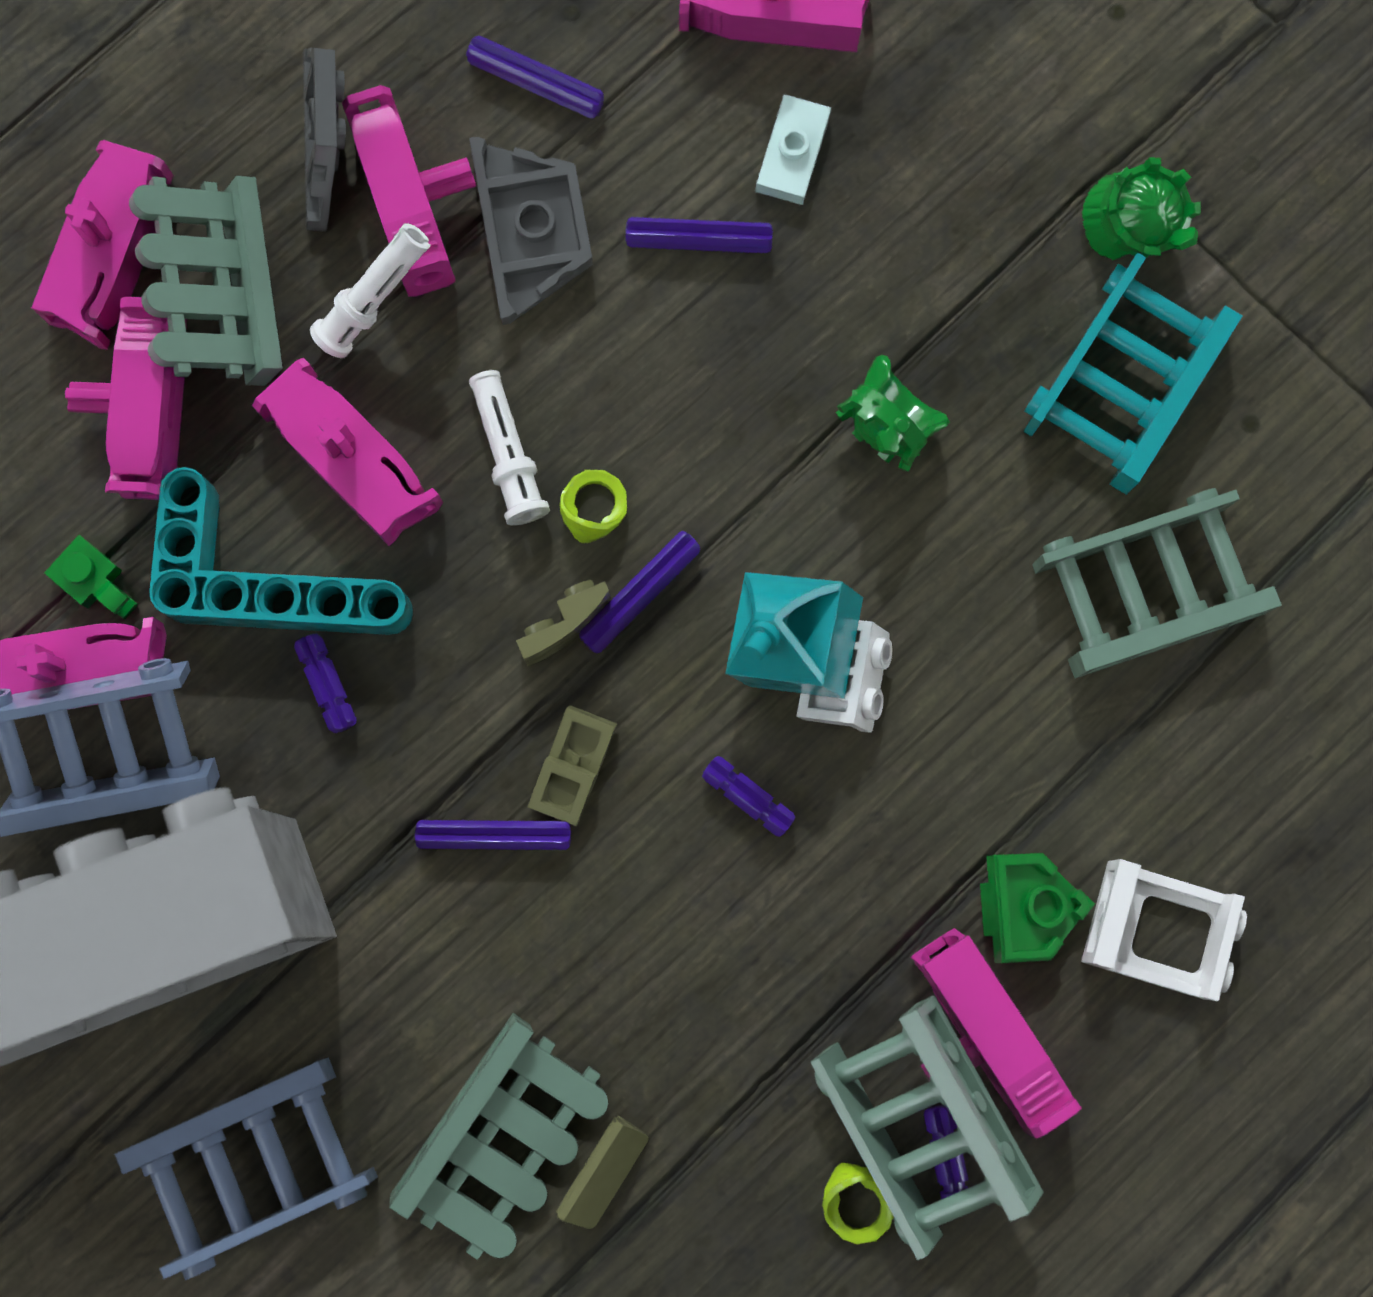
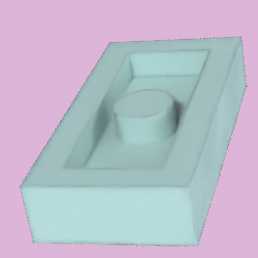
[756,94,831,205]

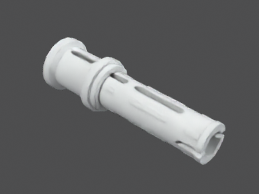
[310,223,430,358]
[469,370,550,525]

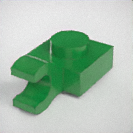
[44,535,139,620]

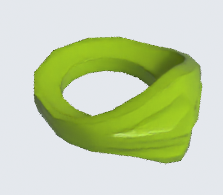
[560,470,627,543]
[822,1163,894,1244]

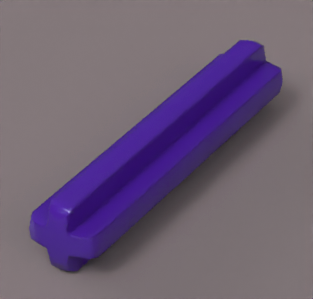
[466,36,604,118]
[626,217,773,253]
[579,531,700,653]
[415,820,571,850]

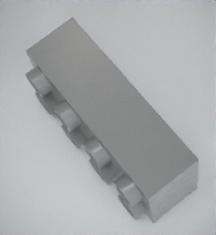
[0,788,337,1067]

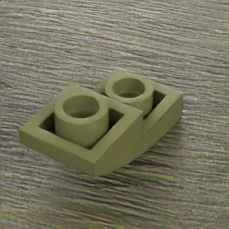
[516,580,611,667]

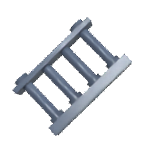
[0,658,220,837]
[115,1057,378,1280]

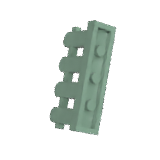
[129,176,283,386]
[389,1013,608,1260]

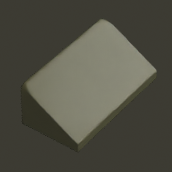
[556,1115,649,1229]

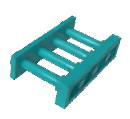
[1023,252,1242,495]

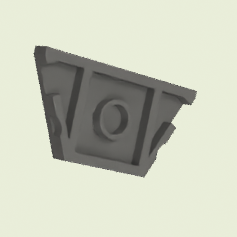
[303,48,346,231]
[469,137,593,325]

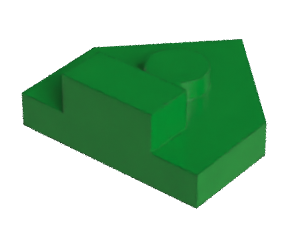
[980,853,1095,963]

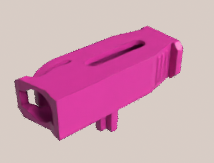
[679,0,870,52]
[342,85,476,296]
[31,140,174,349]
[65,297,187,500]
[252,358,443,546]
[0,617,167,710]
[911,928,1081,1139]

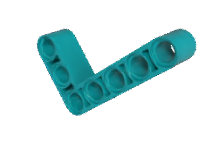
[150,467,413,635]

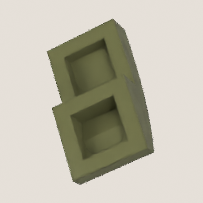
[528,705,617,826]

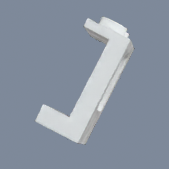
[1081,859,1247,1001]

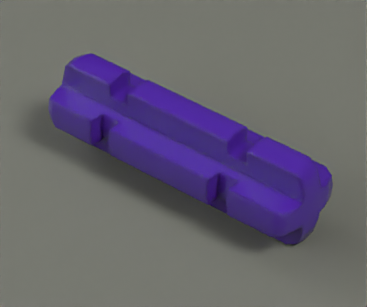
[294,633,357,733]
[702,756,795,837]
[924,1105,968,1200]

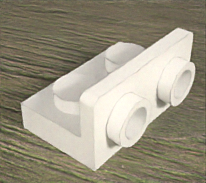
[796,620,892,733]

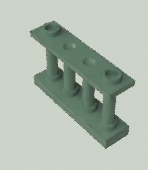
[1032,488,1282,679]
[810,995,1044,1260]

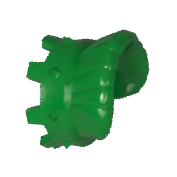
[1082,157,1201,261]
[836,355,950,472]

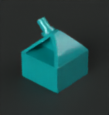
[725,572,863,699]

